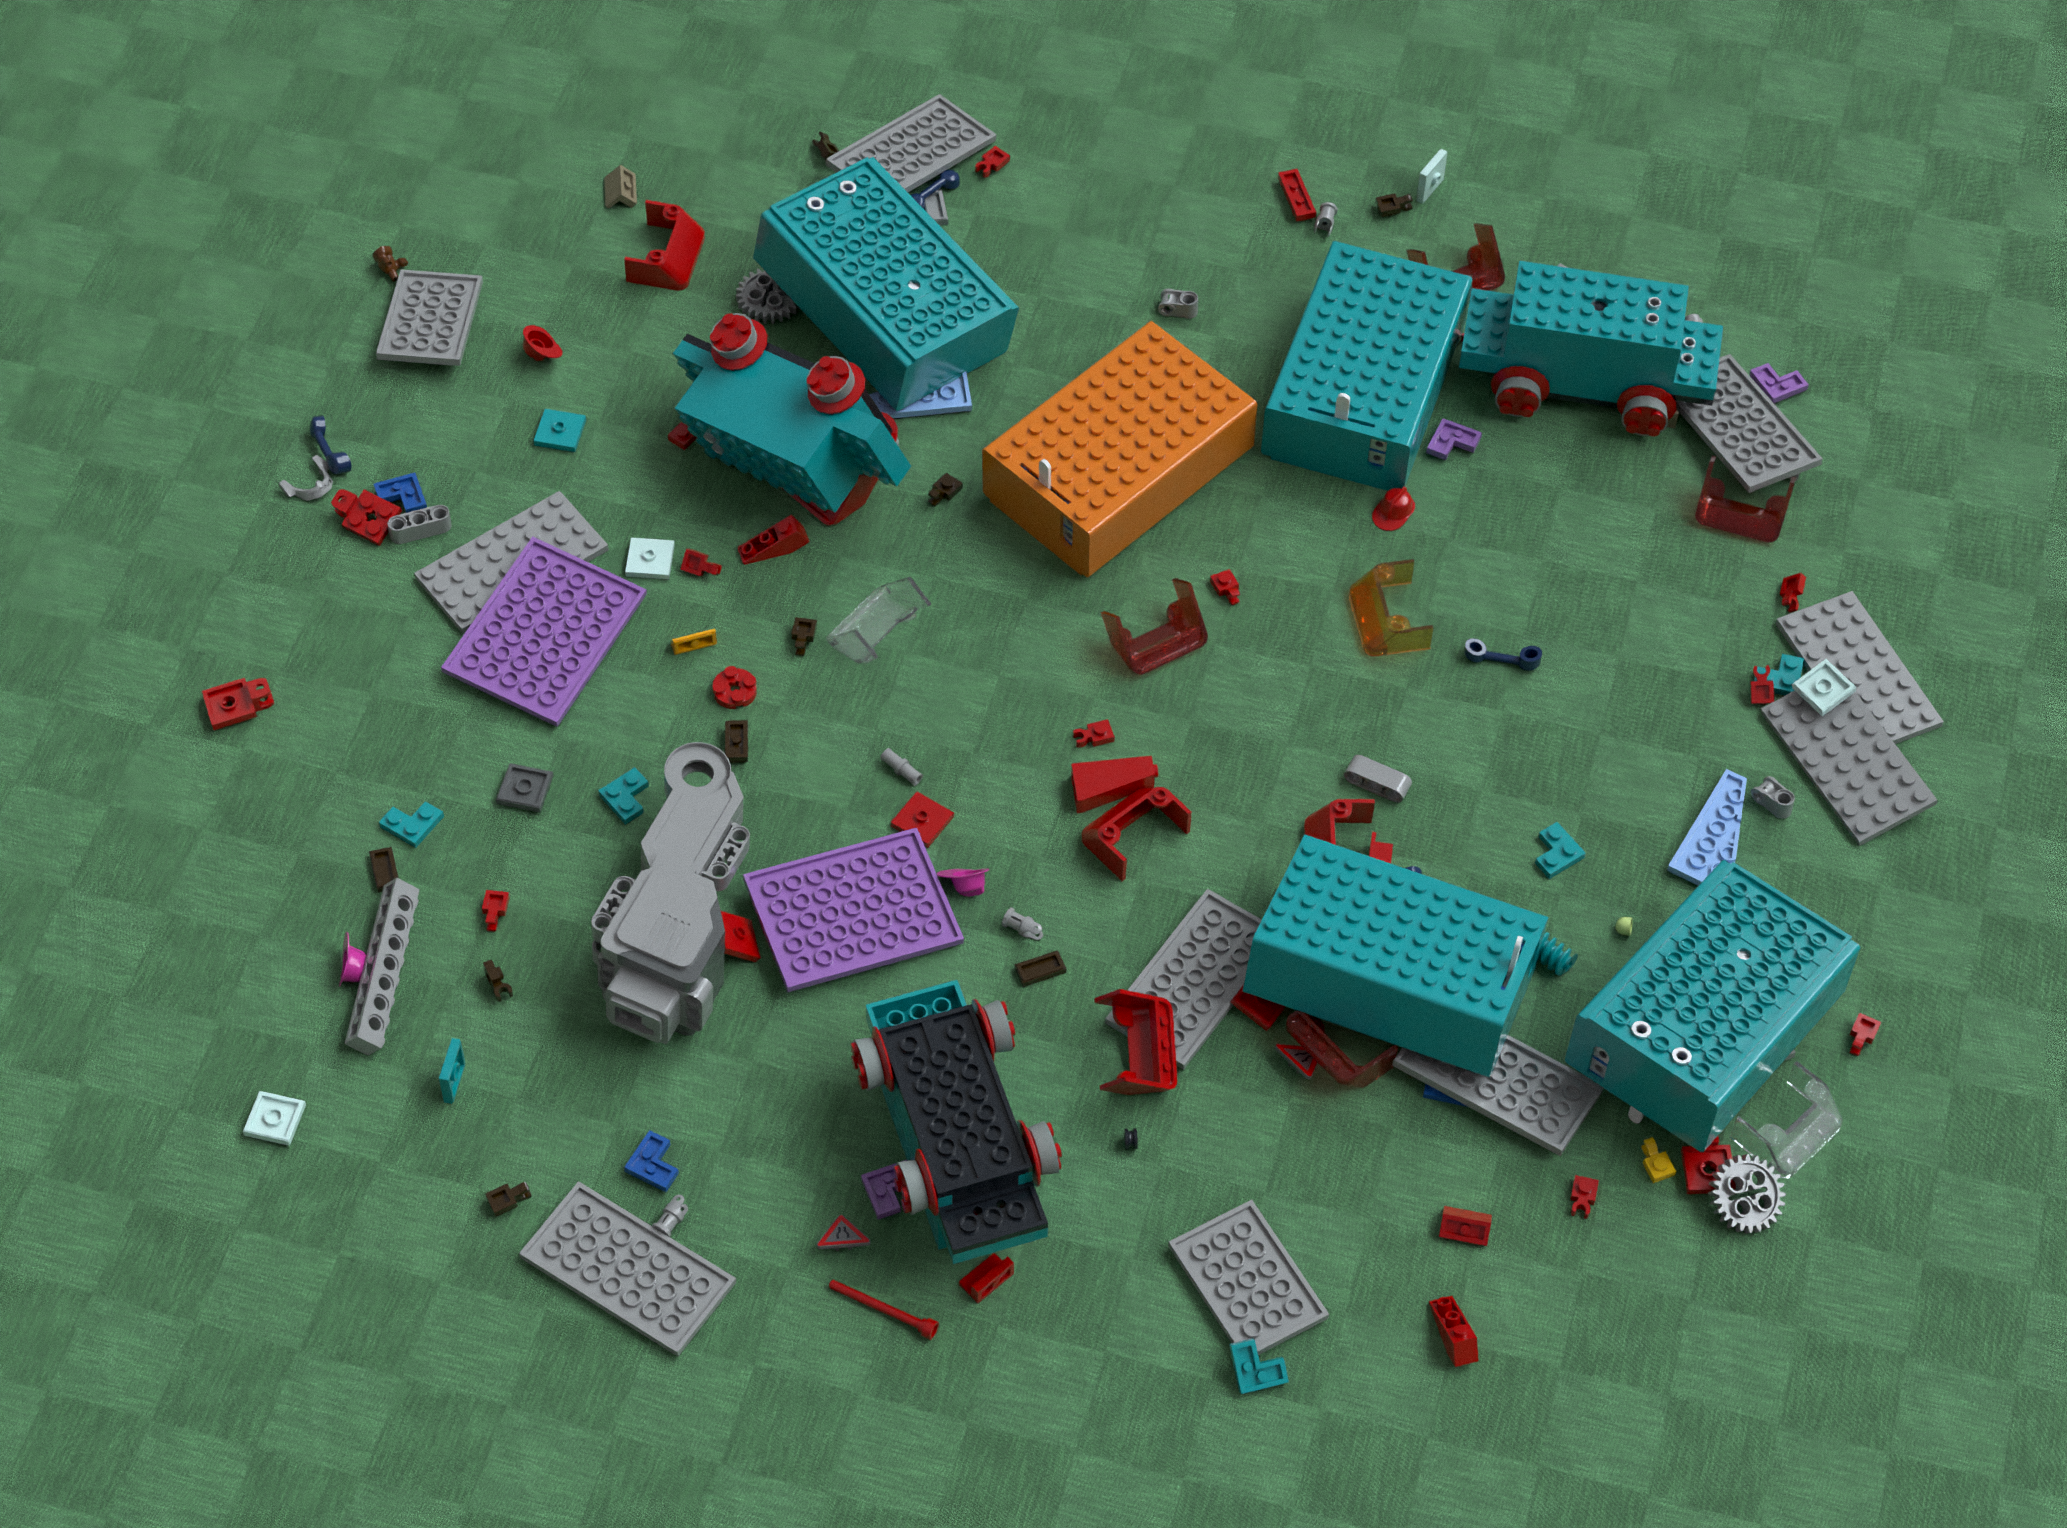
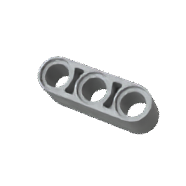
[388,505,452,544]
[1344,755,1412,803]

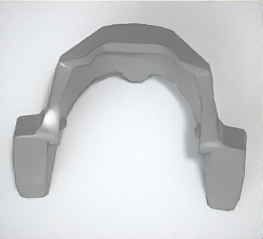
[279,455,333,501]

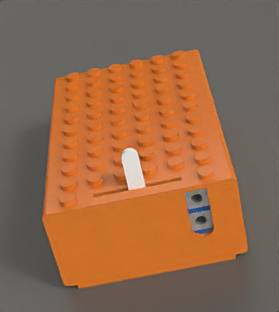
[982,321,1257,578]

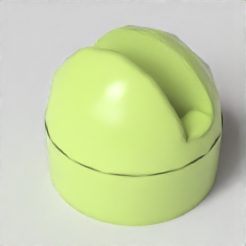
[1615,917,1633,936]

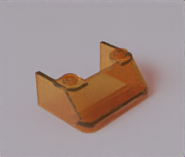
[1349,559,1433,656]

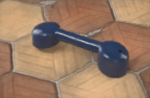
[911,170,960,210]
[310,415,352,474]
[1464,638,1542,671]

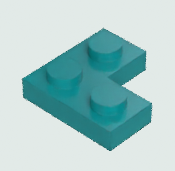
[1754,654,1804,696]
[598,767,649,825]
[379,801,444,848]
[1535,822,1586,879]
[1229,1338,1289,1394]

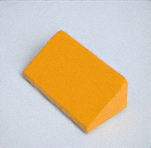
[671,628,717,655]

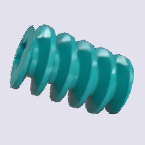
[1537,932,1578,976]

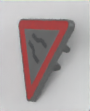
[1274,1044,1323,1079]
[817,1215,870,1251]

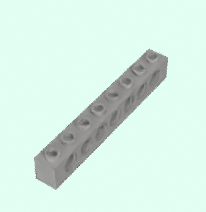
[345,878,420,1055]

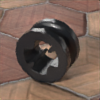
[1124,1128,1138,1150]

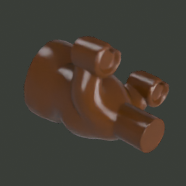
[372,246,408,282]

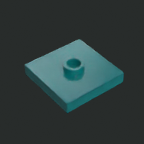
[534,409,586,452]
[439,1038,466,1104]

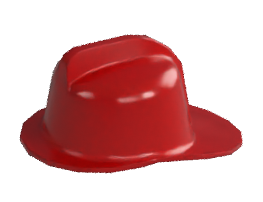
[523,325,563,361]
[1372,486,1415,531]

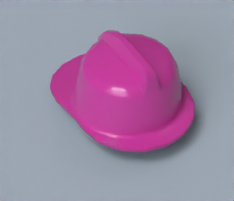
[937,868,989,897]
[339,932,366,987]

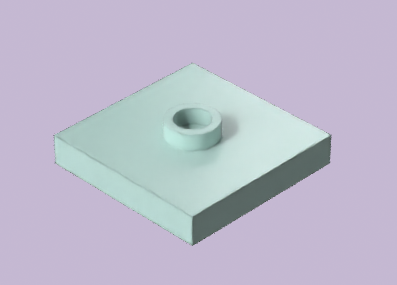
[1416,149,1447,204]
[625,538,675,579]
[1792,659,1856,717]
[243,1091,306,1146]

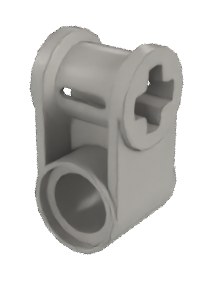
[1158,289,1198,319]
[1751,776,1795,819]

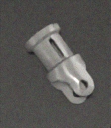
[1314,202,1338,237]
[1002,907,1043,940]
[652,1195,688,1237]

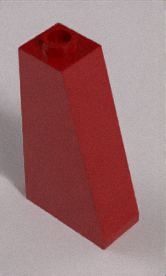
[1071,756,1158,813]

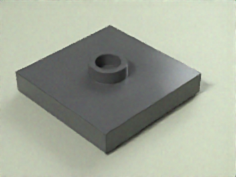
[496,763,554,813]

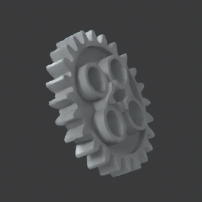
[736,269,800,324]
[1708,1154,1786,1234]

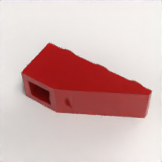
[737,515,810,565]
[1429,1296,1479,1367]

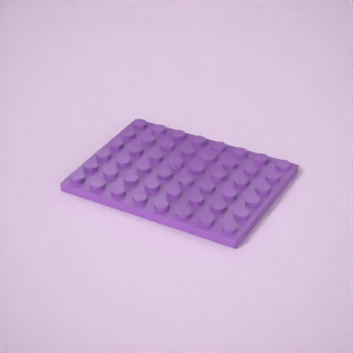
[441,536,647,727]
[743,828,964,992]

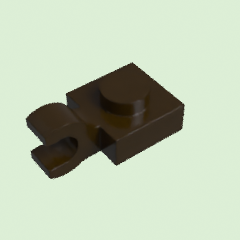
[812,131,839,160]
[1375,193,1413,217]
[928,473,963,507]
[791,617,817,656]
[483,959,513,1002]
[485,1182,532,1217]

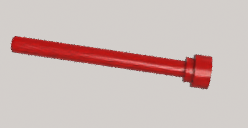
[829,1279,939,1340]

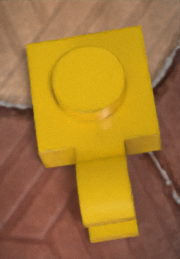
[1641,1137,1676,1183]

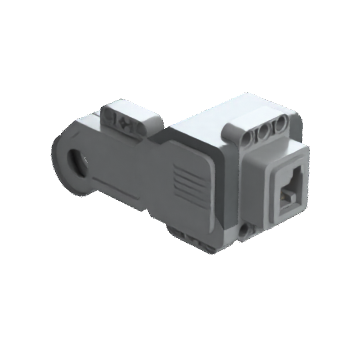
[591,742,750,1044]

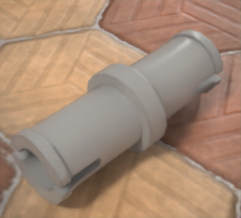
[880,748,923,786]

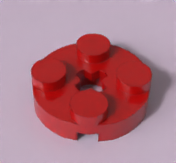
[713,666,757,709]

